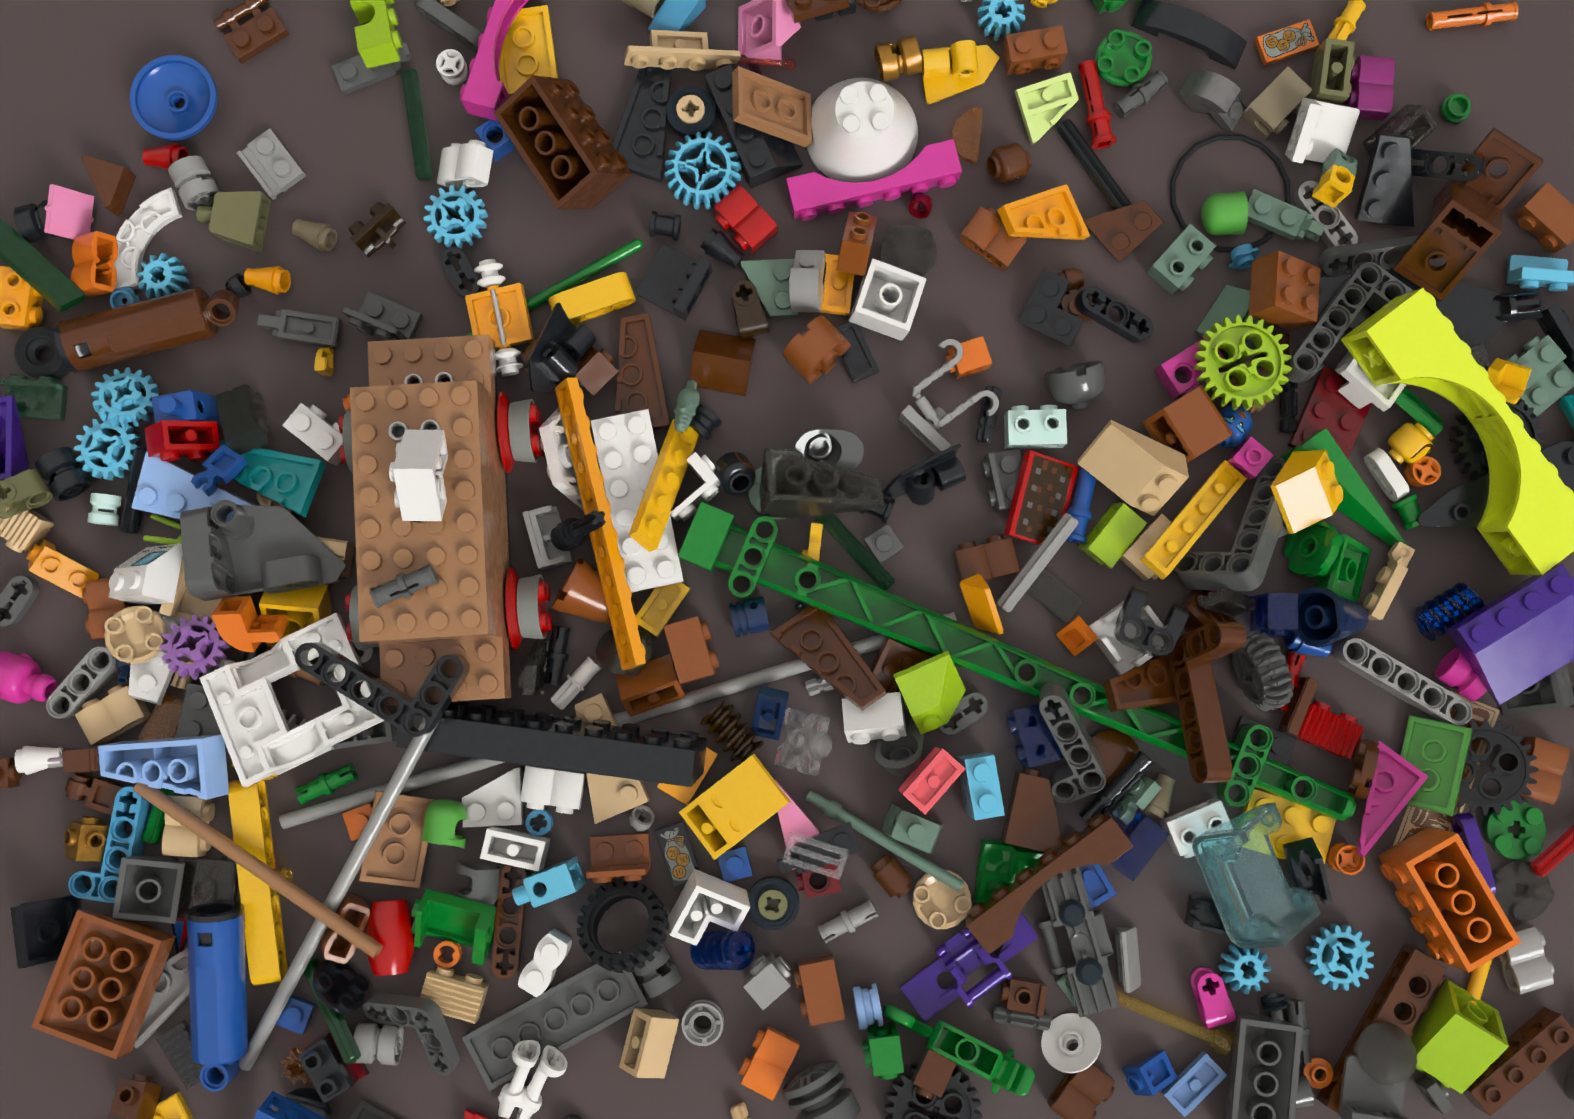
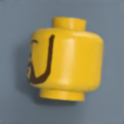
[1388,422,1434,465]

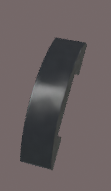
[1131,0,1247,69]

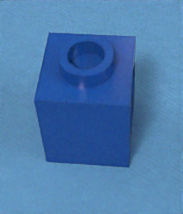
[474,119,516,162]

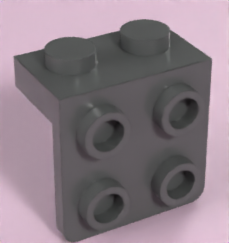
[1338,1054,1408,1119]

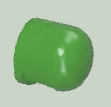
[1201,191,1248,235]
[421,799,468,849]

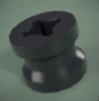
[690,404,722,440]

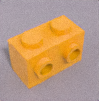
[0,266,43,331]

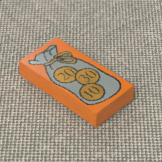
[1254,19,1319,66]

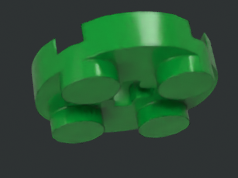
[1284,520,1343,578]
[1482,800,1546,859]

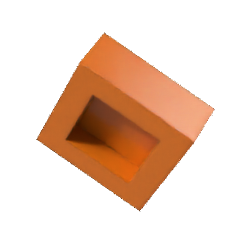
[1055,615,1098,656]
[342,803,373,841]

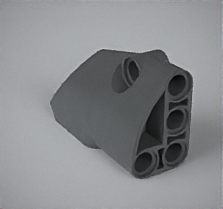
[180,500,347,601]

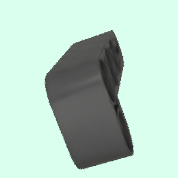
[1039,682,1106,804]

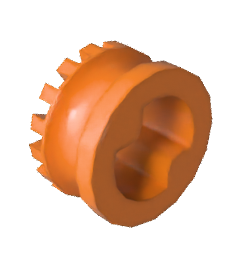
[433,940,463,968]

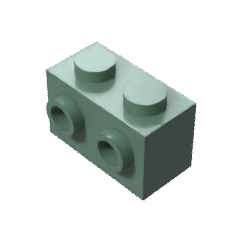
[1146,224,1216,295]

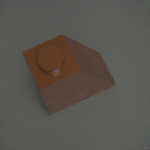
[1001,767,1063,852]

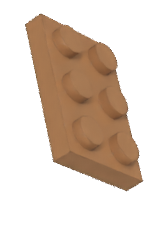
[732,66,813,148]
[359,790,436,888]

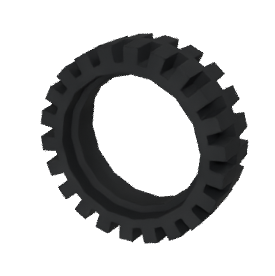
[577,879,669,973]

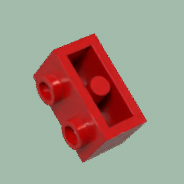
[144,420,220,462]

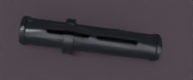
[1079,750,1154,823]

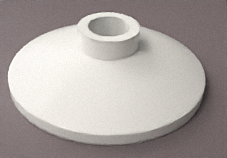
[1041,1013,1101,1073]

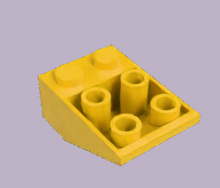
[679,754,791,860]

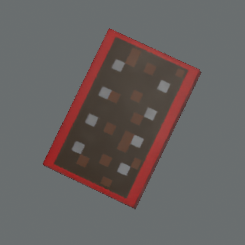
[1004,450,1079,546]

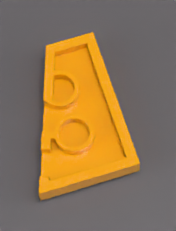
[997,184,1090,240]

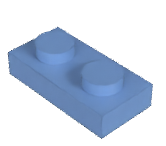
[1161,1051,1227,1117]

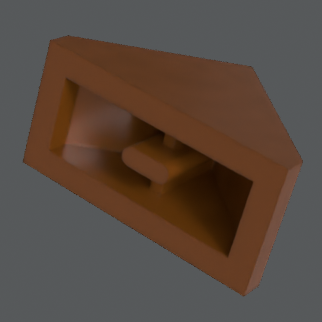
[81,155,136,216]

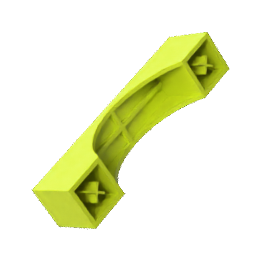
[1341,288,1574,575]

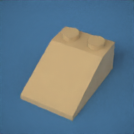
[1078,420,1189,516]

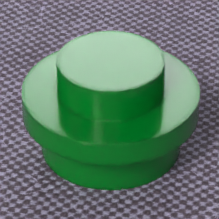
[1441,94,1471,123]

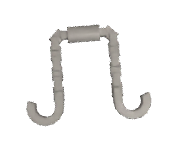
[912,339,999,427]

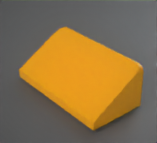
[960,574,1004,635]

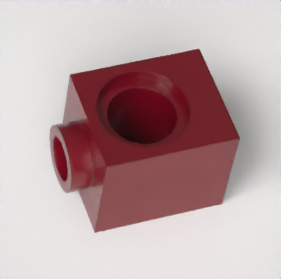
[796,861,841,898]

